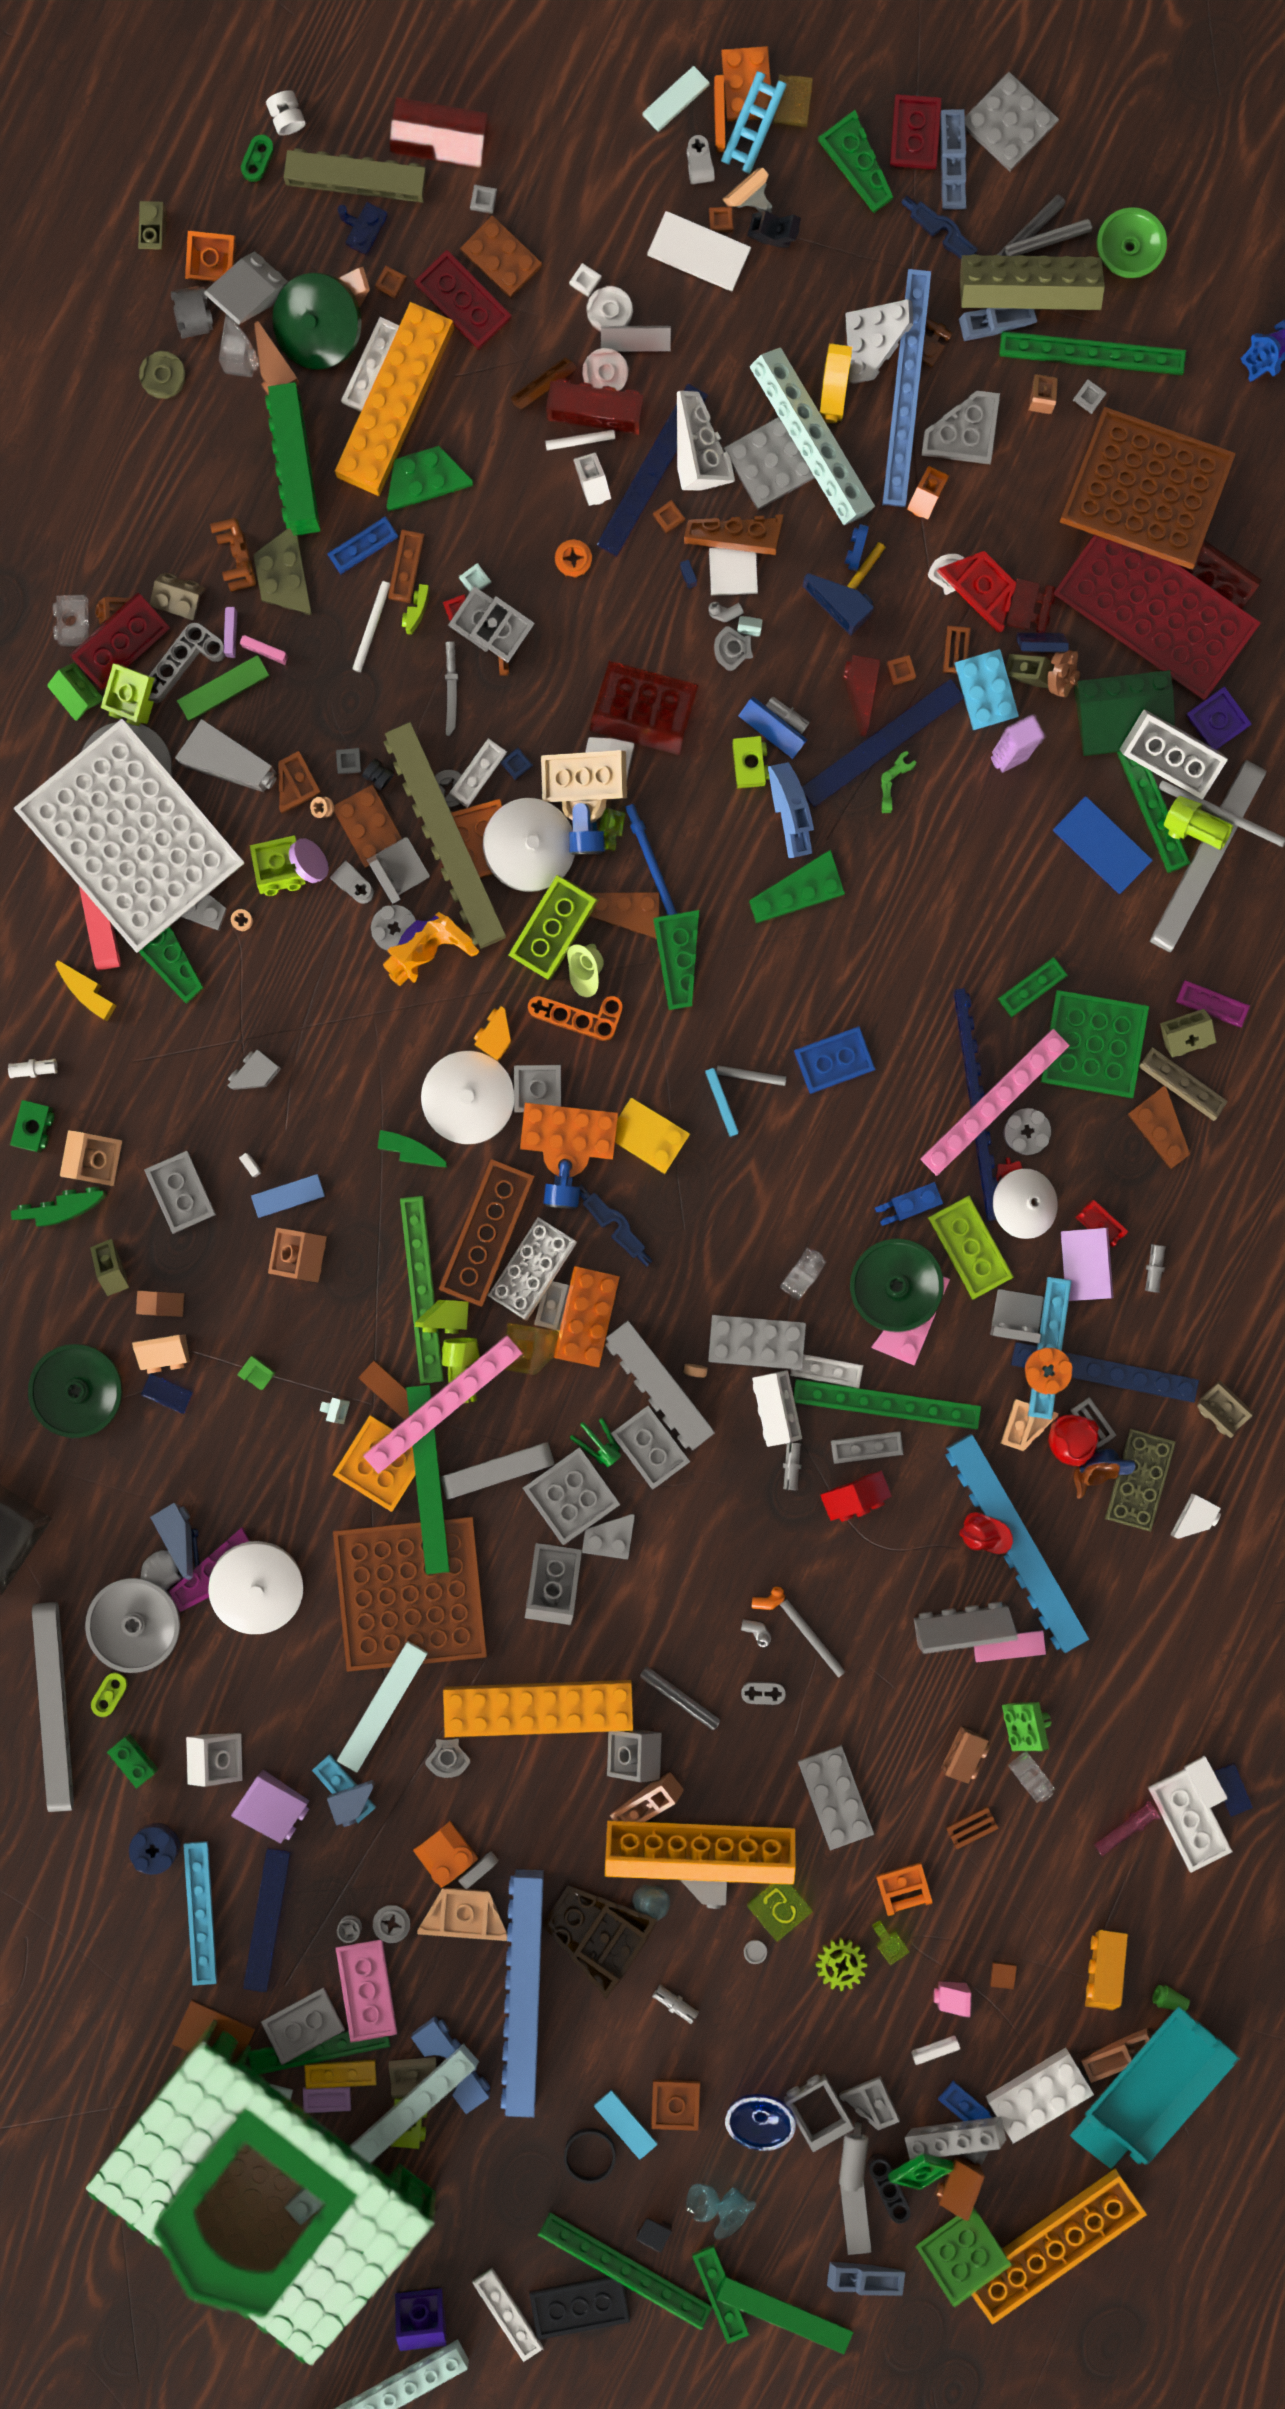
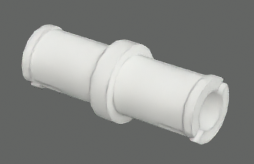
[8,1059,58,1078]

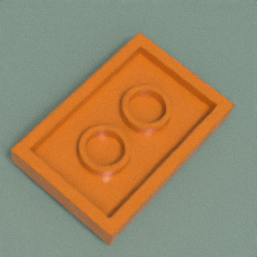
[721,46,772,122]

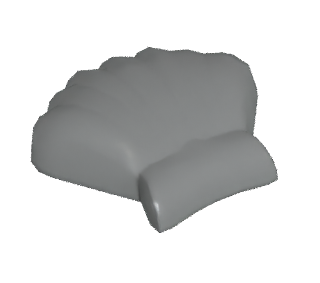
[714,626,753,671]
[141,1550,182,1591]
[425,1739,470,1778]

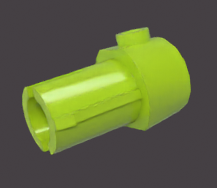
[1164,796,1233,850]
[442,1337,480,1403]

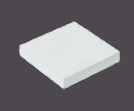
[709,548,758,596]

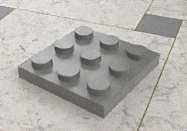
[965,72,1059,172]
[724,417,815,510]
[523,1447,620,1545]

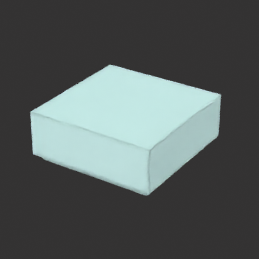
[459,563,491,592]

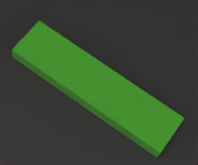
[177,655,270,722]

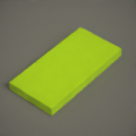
[928,1196,1014,1300]

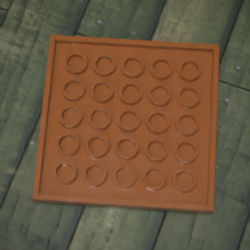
[1060,407,1236,570]
[333,1517,487,1672]

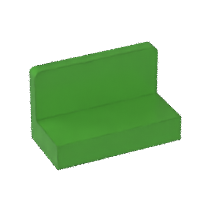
[48,663,103,720]

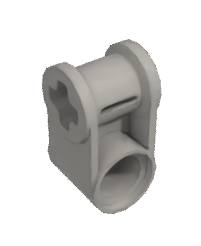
[687,135,714,184]
[330,860,374,904]

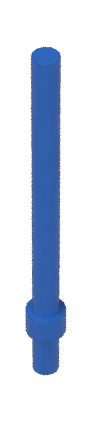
[625,804,677,915]

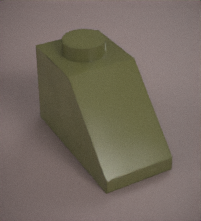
[1006,654,1055,688]
[90,1239,129,1296]

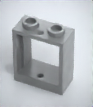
[784,2074,854,2152]

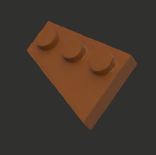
[589,893,659,939]
[1128,1086,1190,1169]

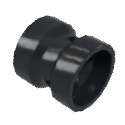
[362,758,395,791]

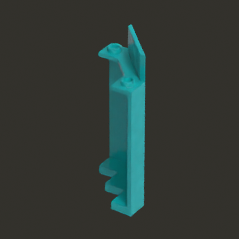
[1070,2006,1240,2169]

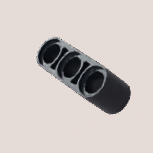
[868,2153,911,2224]

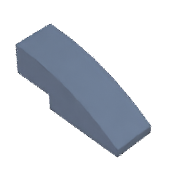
[959,308,1037,341]
[827,2262,905,2296]

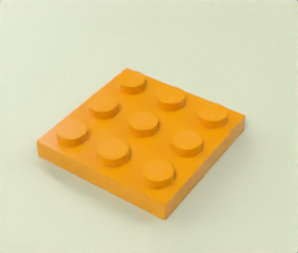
[333,1415,415,1512]

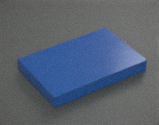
[794,1026,876,1094]

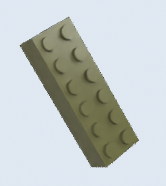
[960,254,1105,310]

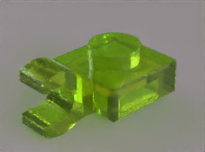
[599,808,625,851]
[872,1920,909,1966]

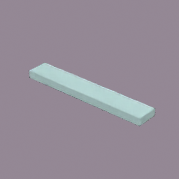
[337,1641,428,1772]

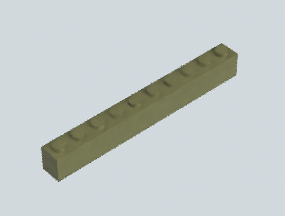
[383,722,506,949]

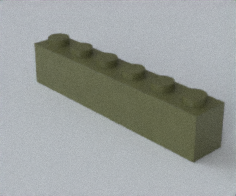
[284,149,427,203]

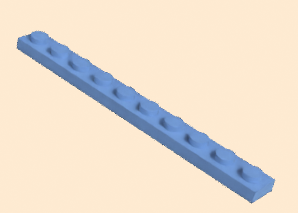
[882,269,931,507]

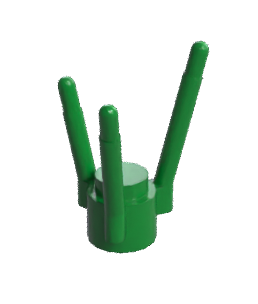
[570,1418,621,1467]

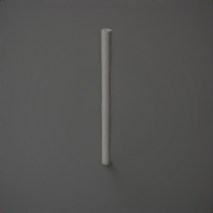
[1159,781,1285,847]

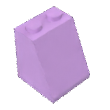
[231,1770,309,1844]

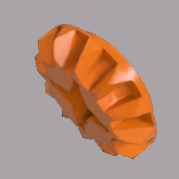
[555,540,592,577]

